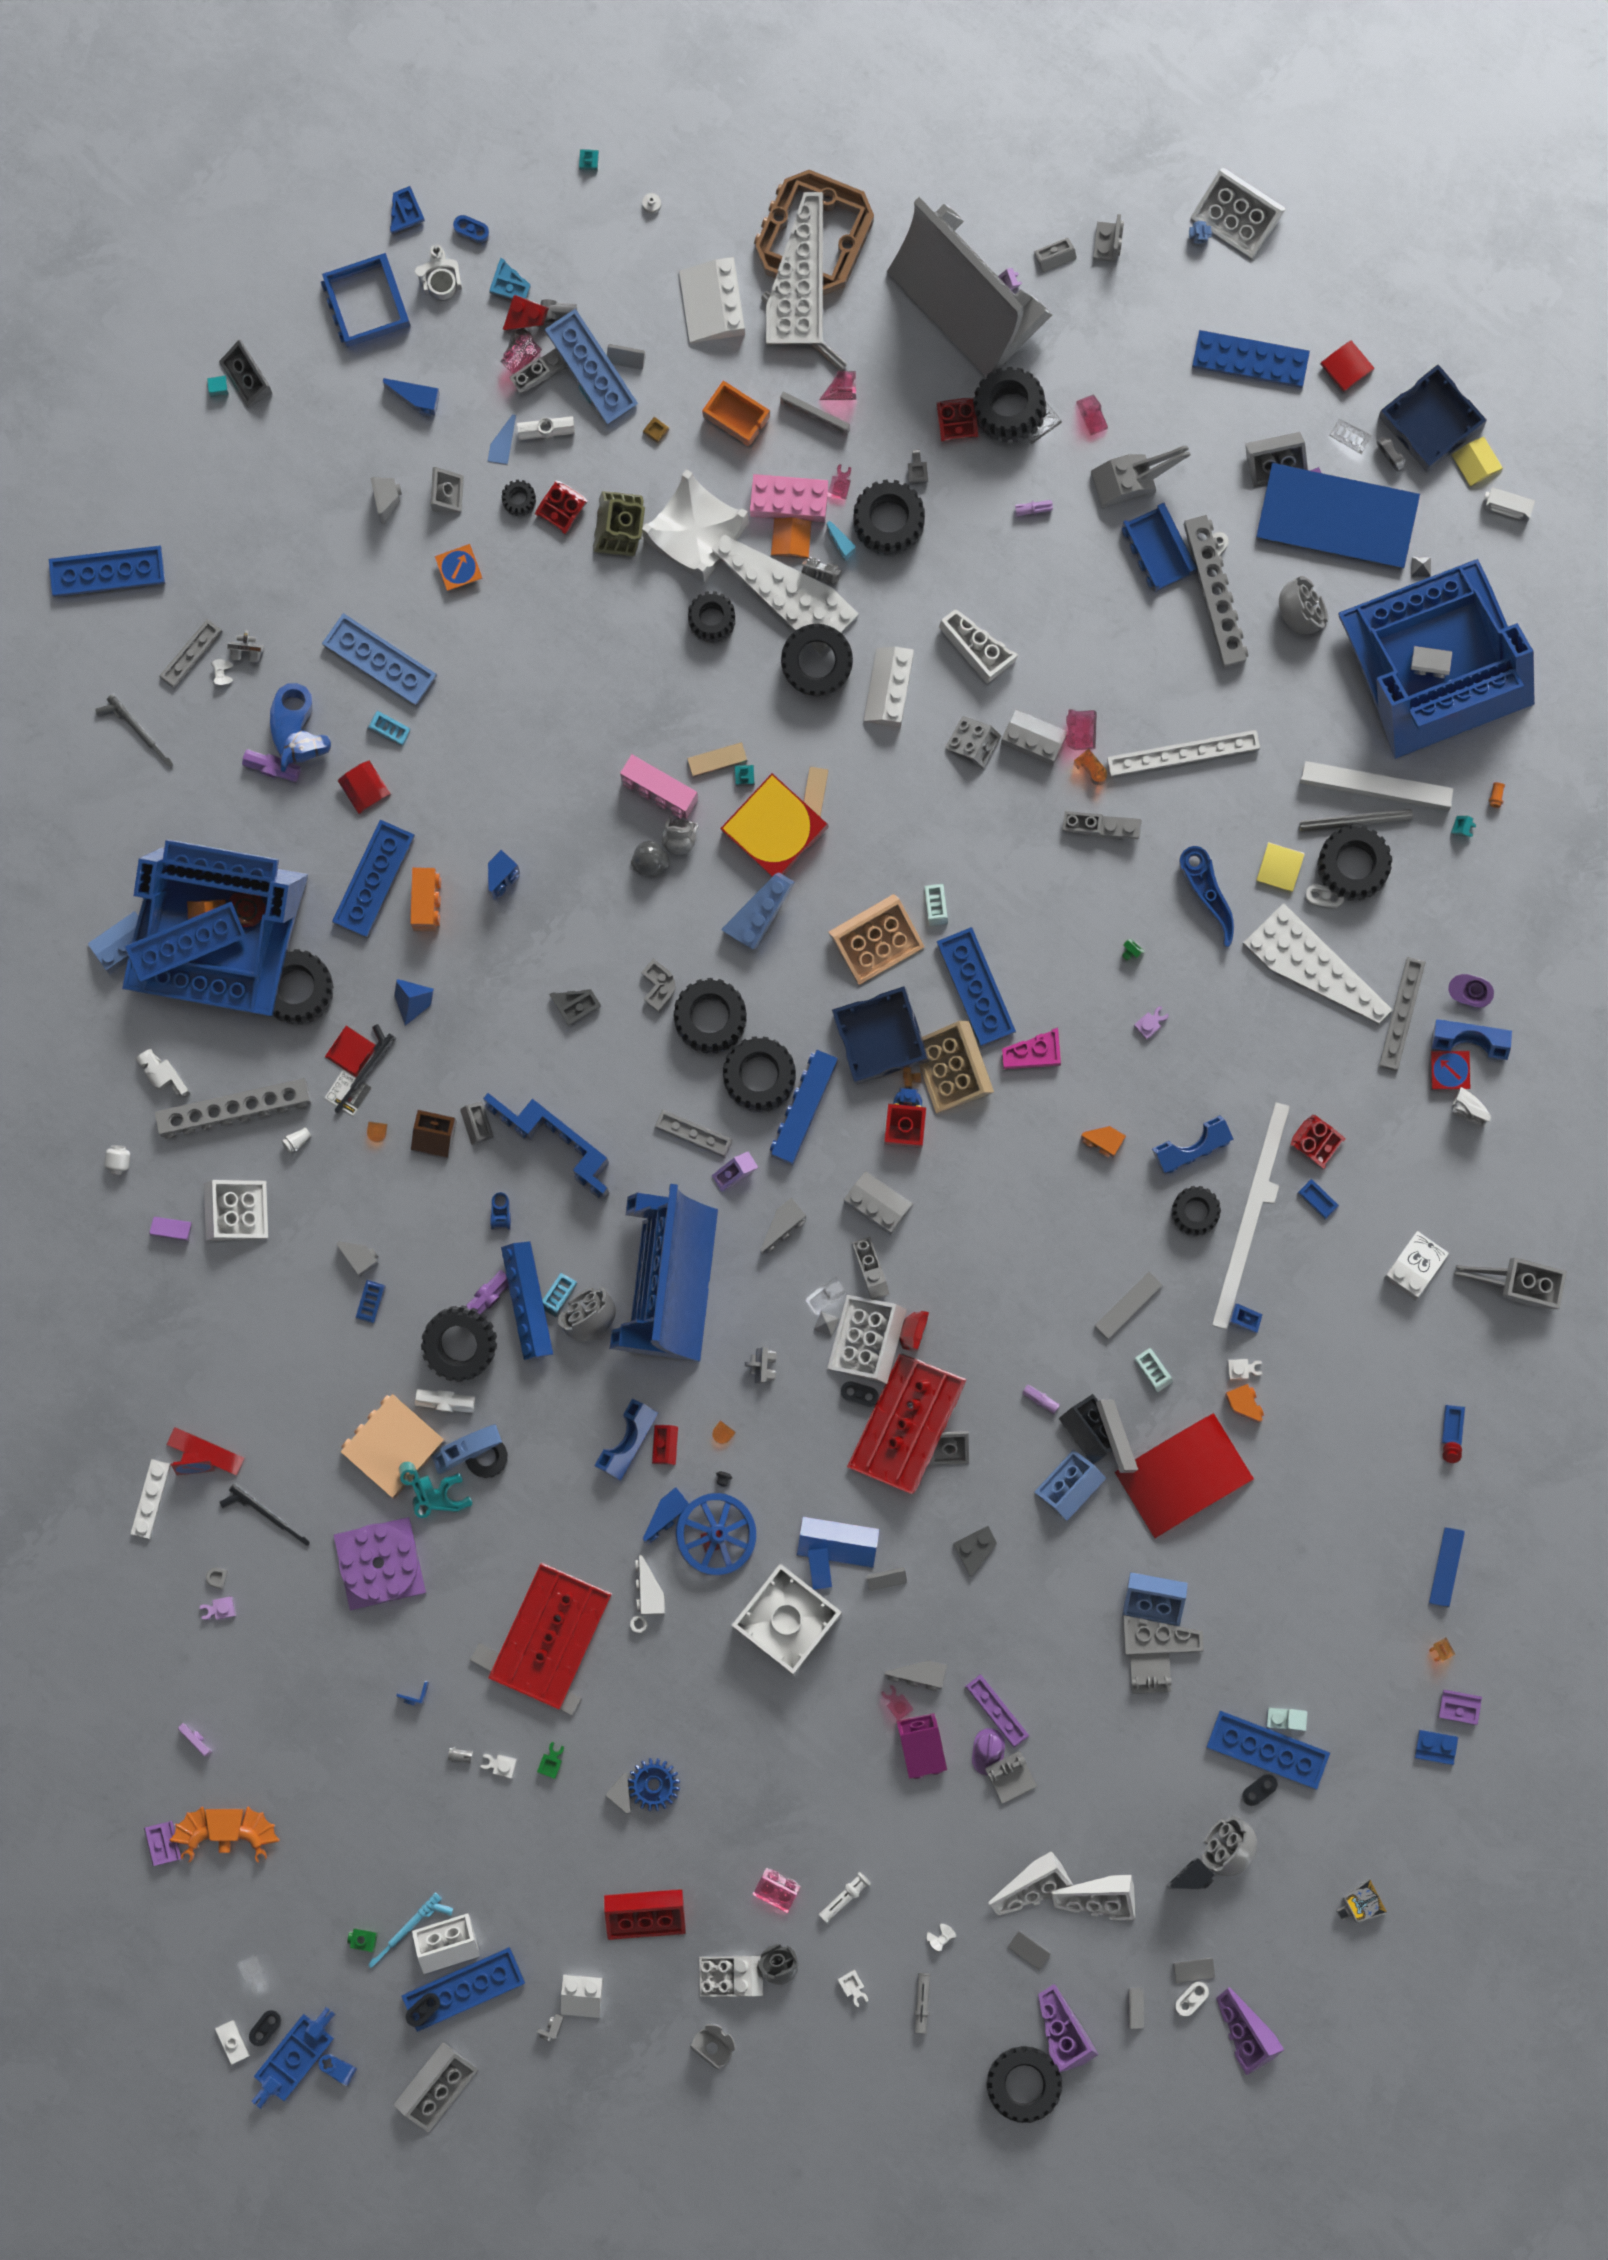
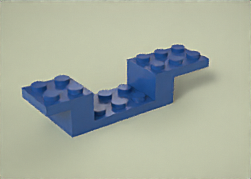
[483,1093,609,1199]

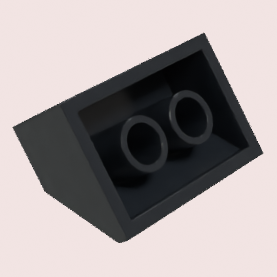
[1059,1394,1113,1465]
[1166,1858,1214,1889]

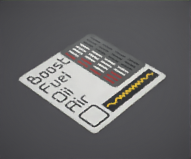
[325,1070,371,1116]

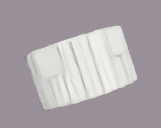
[630,1616,648,1633]

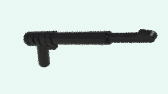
[335,1024,396,1113]
[219,1483,310,1546]

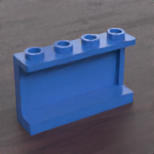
[1121,503,1197,592]

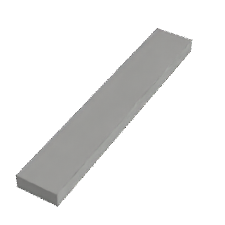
[1379,957,1426,1072]
[470,1643,582,1716]

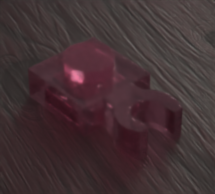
[828,464,851,500]
[881,1685,914,1721]

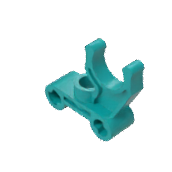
[398,1462,473,1518]

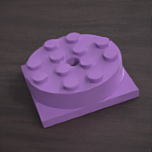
[334,1517,426,1611]

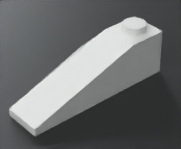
[989,1851,1073,1916]
[1052,1875,1135,1920]

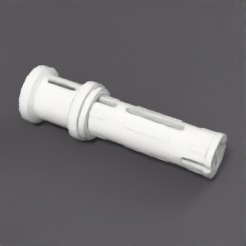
[819,1871,871,1923]

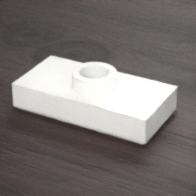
[215,2020,250,2065]

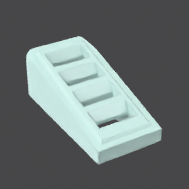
[924,884,948,926]
[1134,1348,1173,1392]

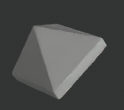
[1412,557,1431,577]
[814,1312,839,1337]

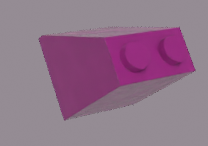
[896,1713,947,1779]

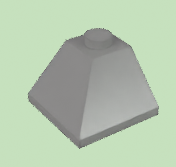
[370,477,402,524]

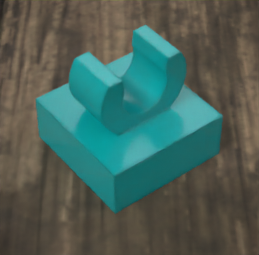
[579,149,599,170]
[735,765,755,786]
[1451,815,1476,837]

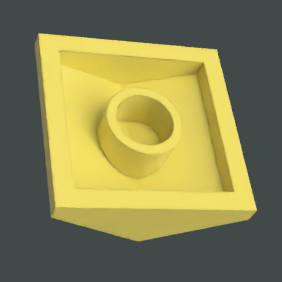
[1451,437,1503,487]

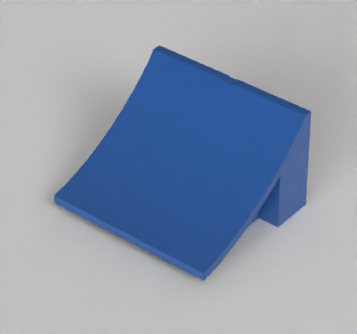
[1338,559,1535,759]
[122,839,308,1016]
[609,1184,718,1362]

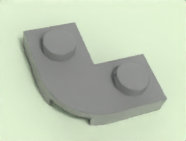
[641,958,675,1012]

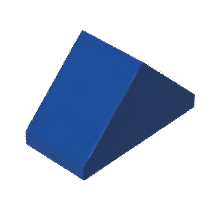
[1229,1303,1263,1333]

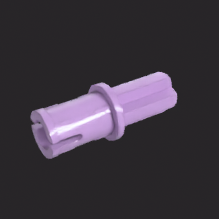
[1015,500,1053,517]
[1022,1385,1060,1415]

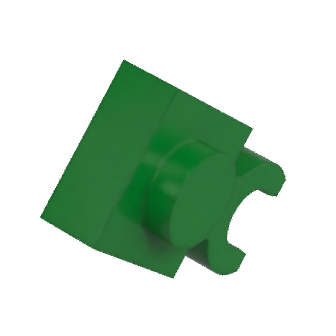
[537,1742,564,1779]

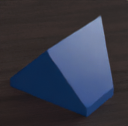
[394,979,434,1026]

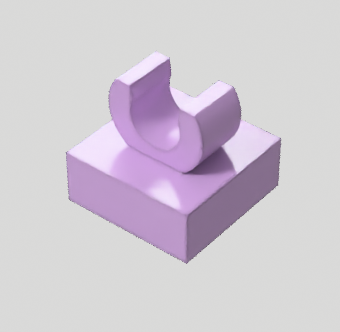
[998,268,1022,291]

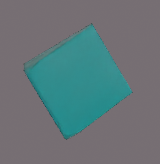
[207,375,229,397]

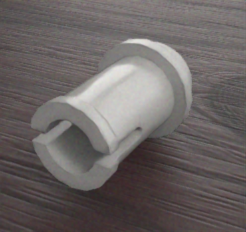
[448,1747,473,1763]

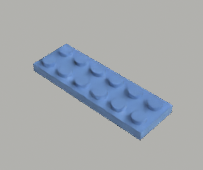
[544,309,638,425]
[322,613,437,706]

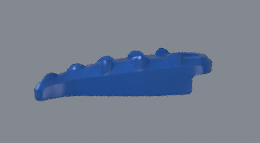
[1179,846,1234,947]

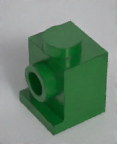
[347,1928,378,1952]

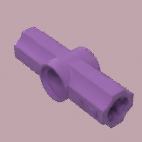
[242,749,301,783]
[466,1270,509,1314]

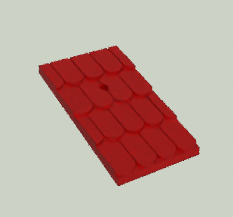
[847,1354,967,1494]
[488,1562,612,1709]

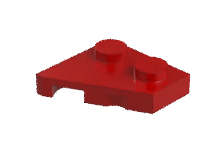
[503,295,549,330]

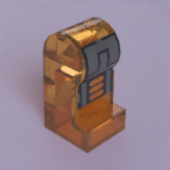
[1073,749,1107,785]

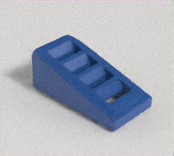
[356,1280,386,1323]

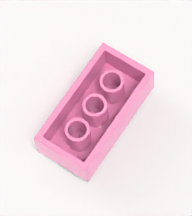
[750,474,829,523]
[620,754,698,819]

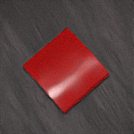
[1320,340,1375,392]

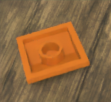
[771,517,812,559]

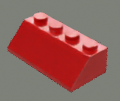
[604,1889,686,1940]

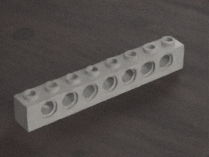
[1183,515,1249,668]
[155,1078,311,1139]

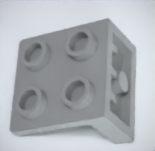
[1093,214,1124,262]
[945,716,1001,768]

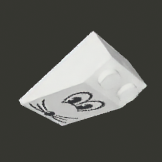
[1384,1231,1449,1300]

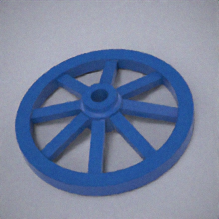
[675,1493,756,1575]

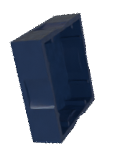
[1378,364,1487,472]
[832,986,929,1085]

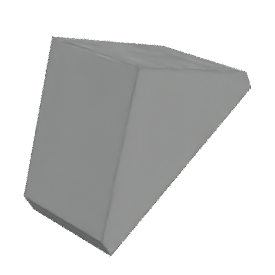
[606,1773,631,1813]

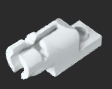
[136,1049,190,1097]

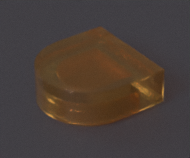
[367,1122,388,1143]
[712,1420,736,1444]

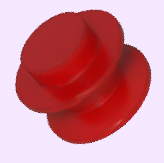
[1442,1442,1462,1463]

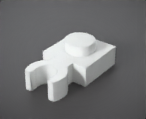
[1228,1359,1262,1380]
[480,1754,517,1779]
[838,1969,868,2007]

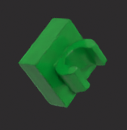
[1122,939,1145,961]

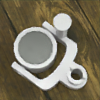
[415,245,462,300]

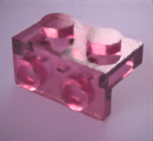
[1065,709,1097,750]

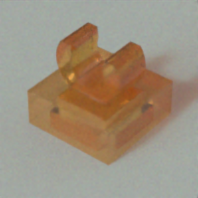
[903,1067,921,1088]
[1429,1637,1455,1661]

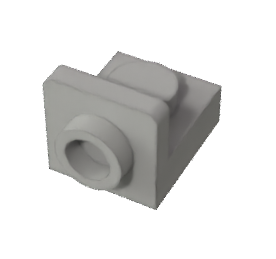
[536,2014,564,2042]

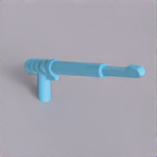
[369,1892,453,1968]

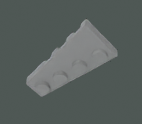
[1123,1615,1204,1655]

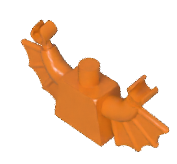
[169,1806,280,1863]

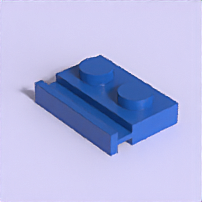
[1414,1730,1458,1765]

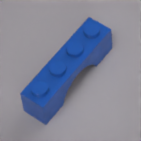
[1432,1019,1512,1060]
[1152,1115,1234,1173]
[594,1398,658,1481]

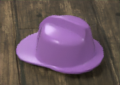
[1448,974,1494,1008]
[972,1728,1005,1776]

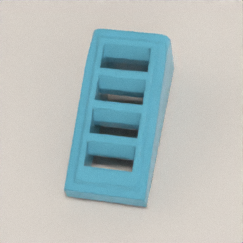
[827,521,856,561]
[367,711,410,746]
[542,1273,577,1317]

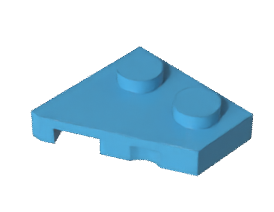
[489,258,531,300]

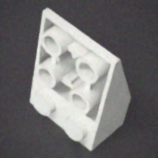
[699,1956,763,1997]

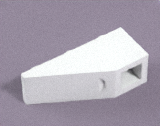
[636,1555,665,1615]

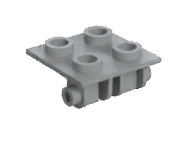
[801,557,842,584]
[1130,1653,1172,1693]
[985,1751,1037,1804]

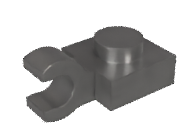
[908,449,928,484]

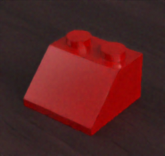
[884,1104,926,1148]

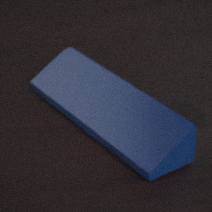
[1429,1527,1465,1608]

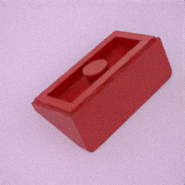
[652,1425,678,1465]

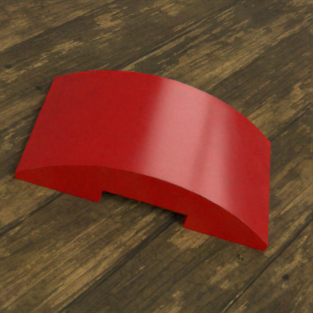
[1114,1413,1254,1539]

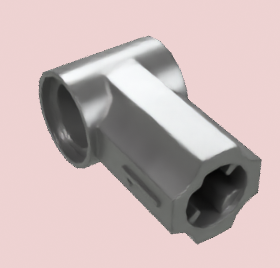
[541,299,577,323]

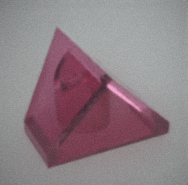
[819,371,856,400]

